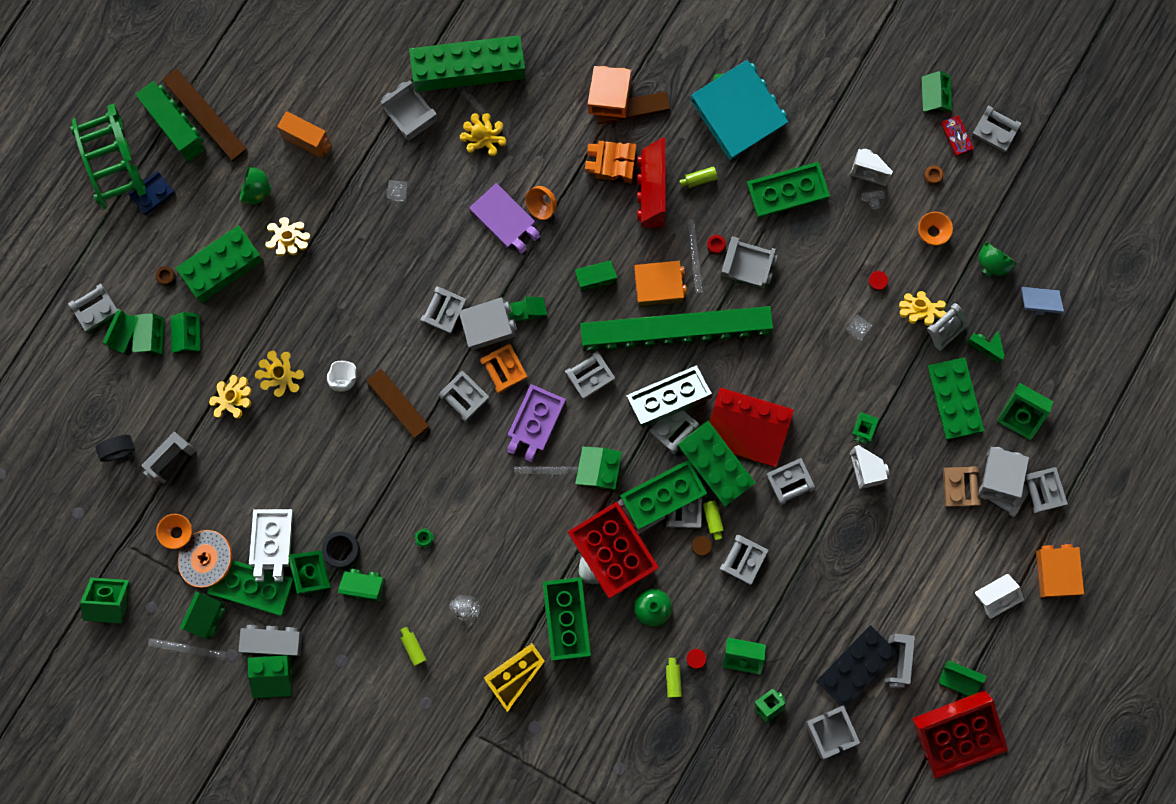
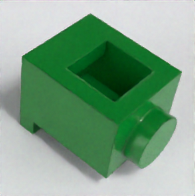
[851,412,879,444]
[754,689,786,724]

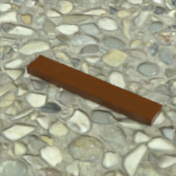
[162,68,247,162]

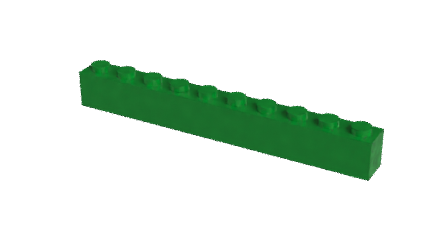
[580,306,773,351]

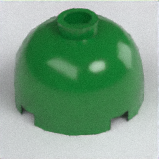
[240,166,272,205]
[978,241,1018,277]
[634,588,673,628]

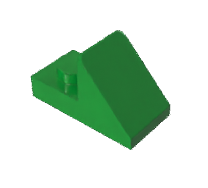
[510,297,547,323]
[967,331,1005,363]

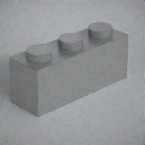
[239,625,302,656]

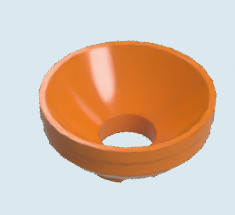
[525,186,557,220]
[918,212,953,246]
[156,514,193,549]

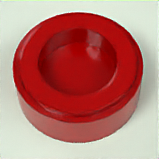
[707,235,726,255]
[868,271,888,291]
[686,649,706,669]

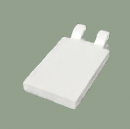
[249,509,293,582]

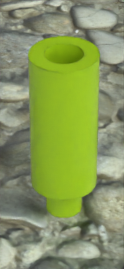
[679,166,718,188]
[703,501,724,540]
[400,627,427,666]
[666,658,682,697]

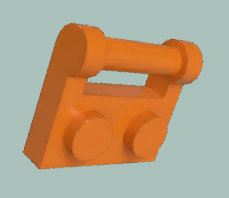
[480,344,528,394]

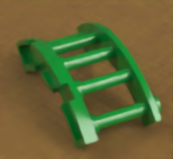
[70,103,146,210]

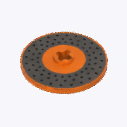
[178,530,232,588]

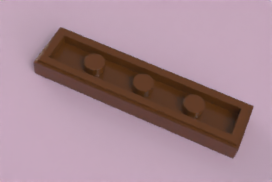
[595,91,670,125]
[366,369,430,439]

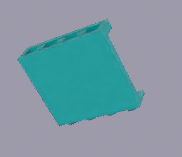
[689,59,788,161]

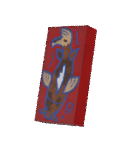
[941,115,974,157]

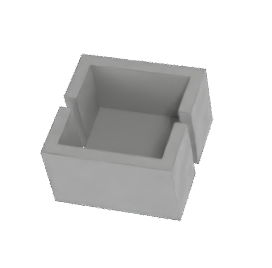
[805,706,860,759]

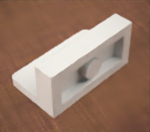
[975,574,1024,619]

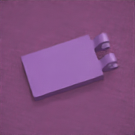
[469,183,540,254]
[507,384,566,462]

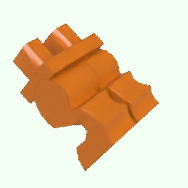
[585,141,636,184]

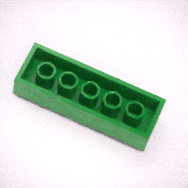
[409,35,526,92]

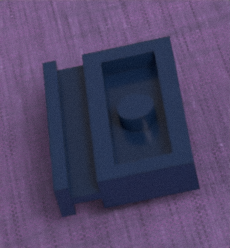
[128,171,175,216]

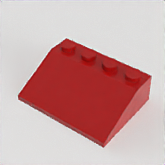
[637,138,665,228]
[709,387,794,468]
[567,502,659,599]
[912,690,1008,779]

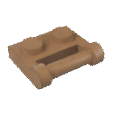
[943,466,981,507]

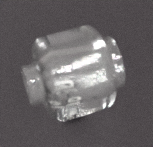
[450,594,480,621]

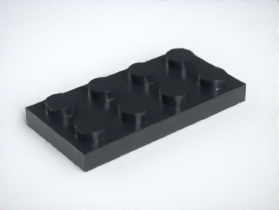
[816,625,899,708]

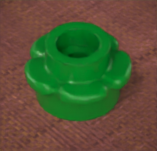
[415,529,434,548]

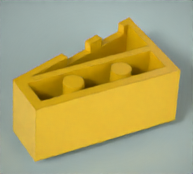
[484,643,545,712]

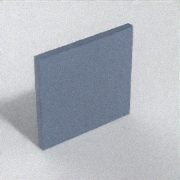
[1021,287,1064,315]

